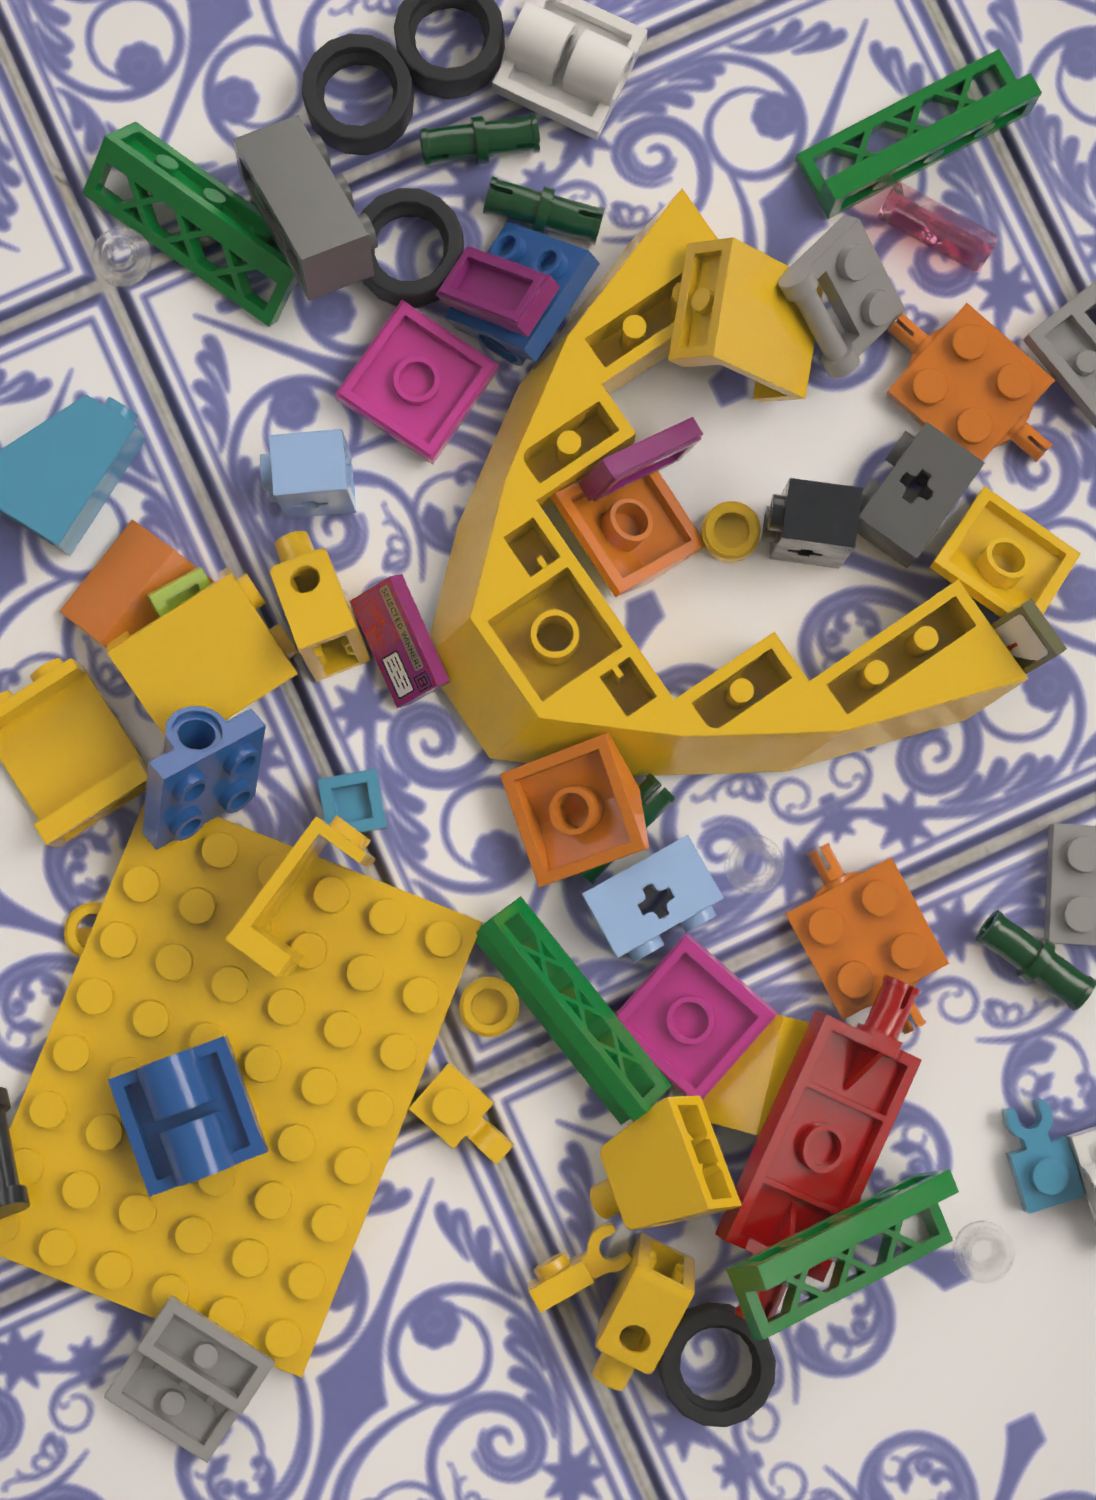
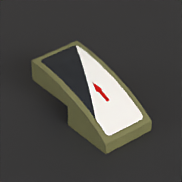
[990,598,1067,674]

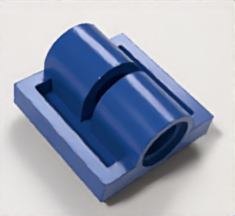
[444,221,600,366]
[142,706,266,850]
[108,1035,269,1197]

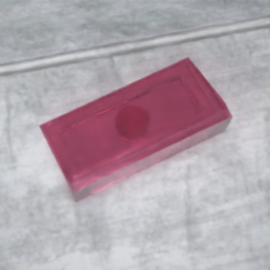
[878,181,998,272]

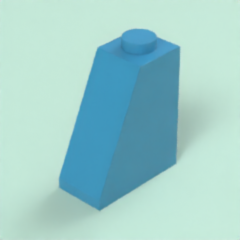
[0,394,147,556]

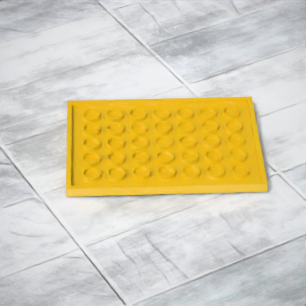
[0,801,483,1378]

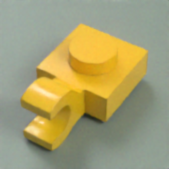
[409,1063,515,1165]
[528,1222,632,1313]

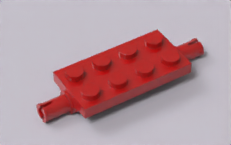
[715,974,922,1320]

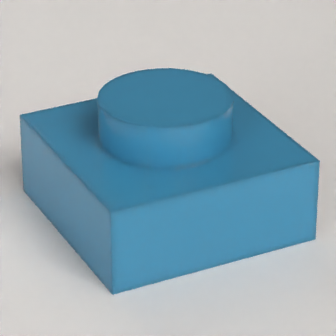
[317,768,388,833]

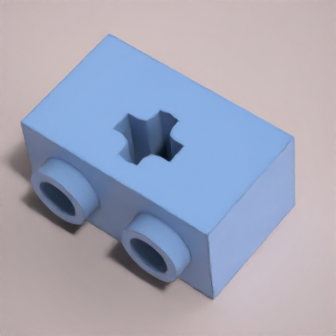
[260,429,357,519]
[581,835,724,962]

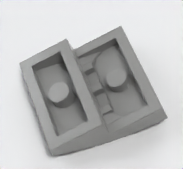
[104,1295,275,1463]

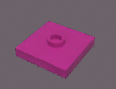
[335,300,499,465]
[615,933,778,1100]

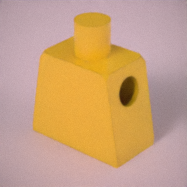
[269,531,371,682]
[590,1096,741,1231]
[592,1233,695,1391]

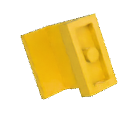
[668,237,823,402]
[107,566,299,737]
[0,658,148,848]
[225,815,376,977]

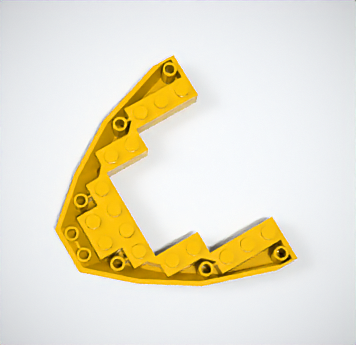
[430,188,1029,777]

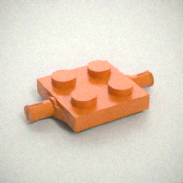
[886,303,1055,463]
[785,842,950,1034]

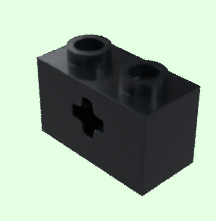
[761,478,863,569]

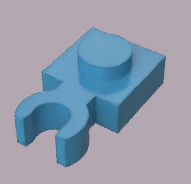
[1002,1098,1086,1214]

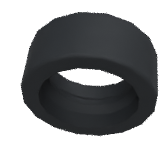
[393,0,505,99]
[302,33,414,155]
[360,188,464,308]
[658,1302,776,1427]

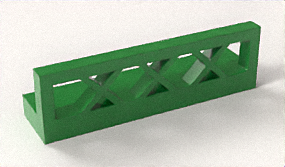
[795,49,1042,219]
[82,121,298,327]
[475,896,672,1125]
[726,1169,959,1340]

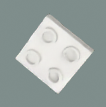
[492,0,648,140]

